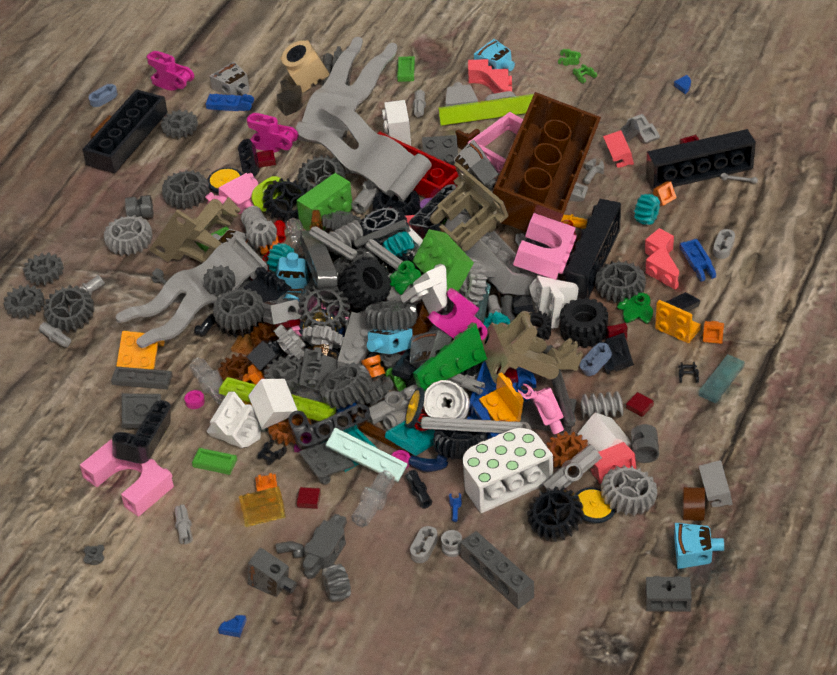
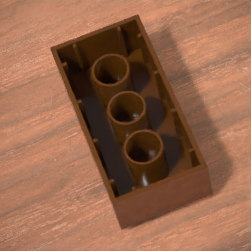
[492,92,601,232]

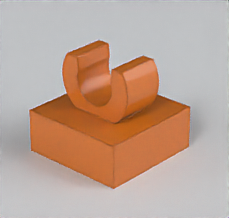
[652,181,677,206]
[703,321,724,344]
[242,364,265,385]
[255,473,279,498]

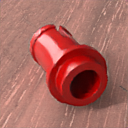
[274,220,286,243]

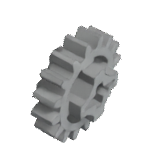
[274,325,306,361]
[301,325,344,350]

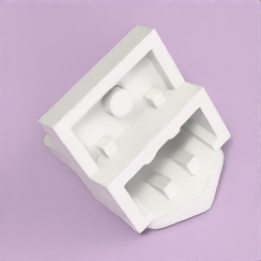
[400,264,447,314]
[529,276,578,328]
[207,392,261,448]

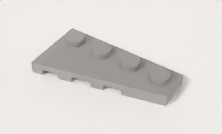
[337,312,373,367]

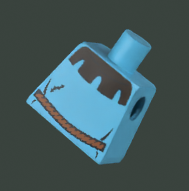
[474,39,515,71]
[275,252,309,293]
[367,328,413,354]
[674,523,724,569]

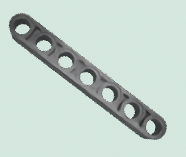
[300,230,337,288]

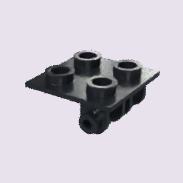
[244,267,292,302]

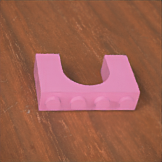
[513,213,577,280]
[80,439,174,517]

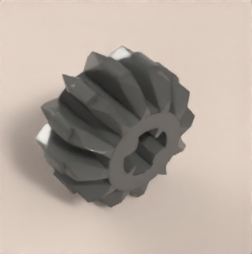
[203,265,236,296]
[322,564,351,602]

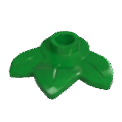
[389,261,422,295]
[617,292,654,324]

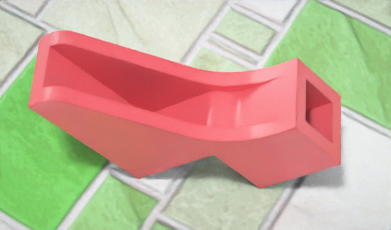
[468,59,512,94]
[645,228,679,289]

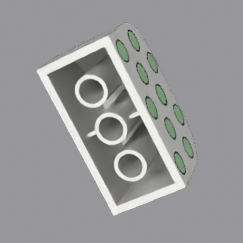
[463,428,553,513]

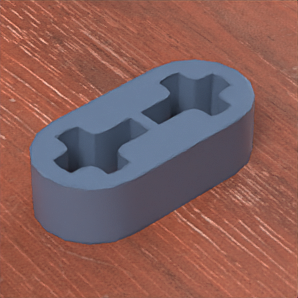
[88,84,118,107]
[579,343,612,376]

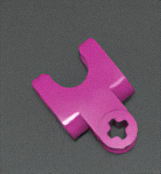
[147,51,194,91]
[247,113,299,153]
[428,288,487,340]

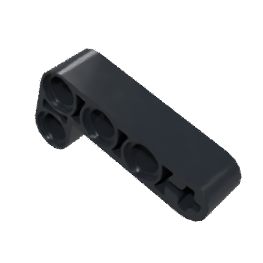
[409,184,457,240]
[112,400,171,464]
[287,404,370,450]

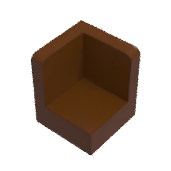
[455,128,480,150]

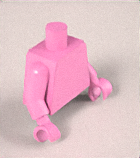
[205,173,259,214]
[518,384,564,435]

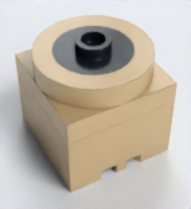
[281,40,330,93]

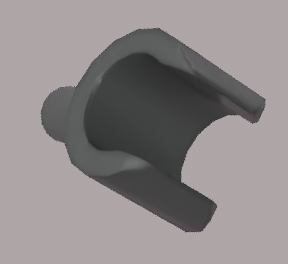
[152,268,167,285]

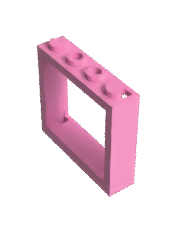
[468,112,523,174]

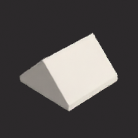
[248,379,297,430]
[577,413,632,452]

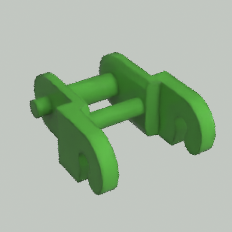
[558,49,581,66]
[573,64,597,84]
[385,368,406,392]

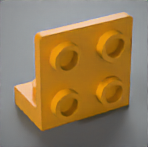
[655,300,701,343]
[116,331,165,369]
[479,372,524,422]

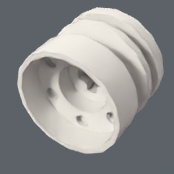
[423,380,470,419]

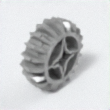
[104,215,153,256]
[459,257,488,305]
[601,465,657,516]

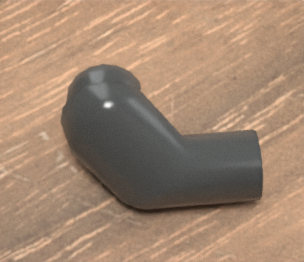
[276,541,305,558]

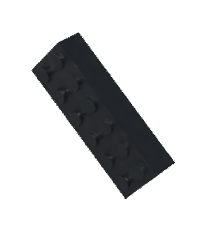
[82,89,168,173]
[646,129,756,191]
[563,198,621,299]

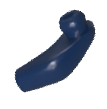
[408,455,448,472]

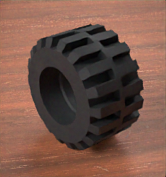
[339,257,392,310]
[560,297,608,348]

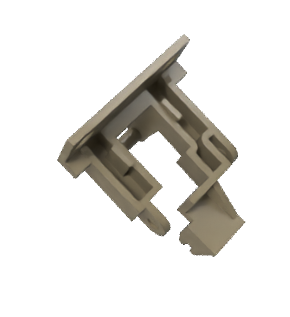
[430,162,508,251]
[149,197,241,263]
[482,311,583,383]

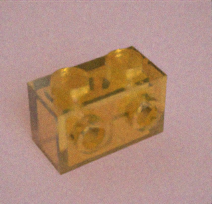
[239,486,286,527]

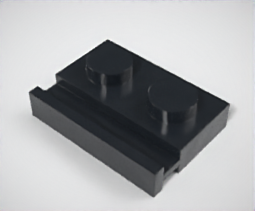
[598,333,634,374]

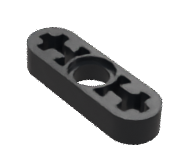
[238,139,260,177]

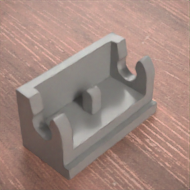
[699,460,733,507]

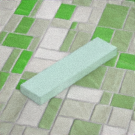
[326,428,408,483]

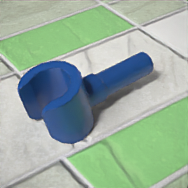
[449,493,462,522]

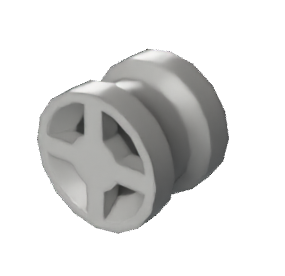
[441,530,462,557]

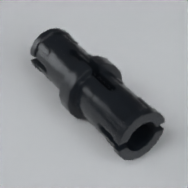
[405,470,433,509]

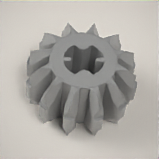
[246,218,277,248]

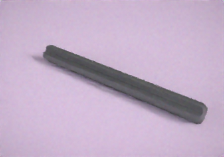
[543,345,576,427]

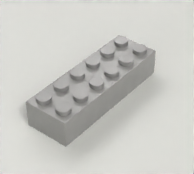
[444,212,537,296]

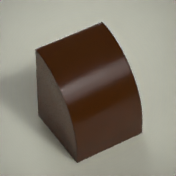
[683,487,705,521]

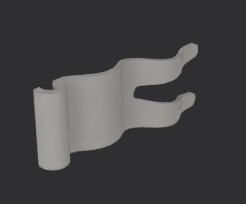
[296,37,398,144]
[299,101,432,202]
[116,235,268,348]

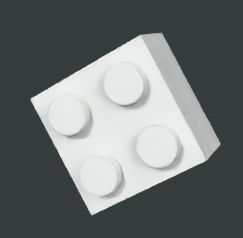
[382,100,411,146]

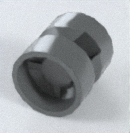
[125,195,154,219]
[631,424,659,463]

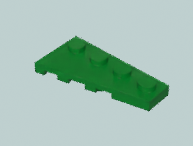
[413,322,487,391]

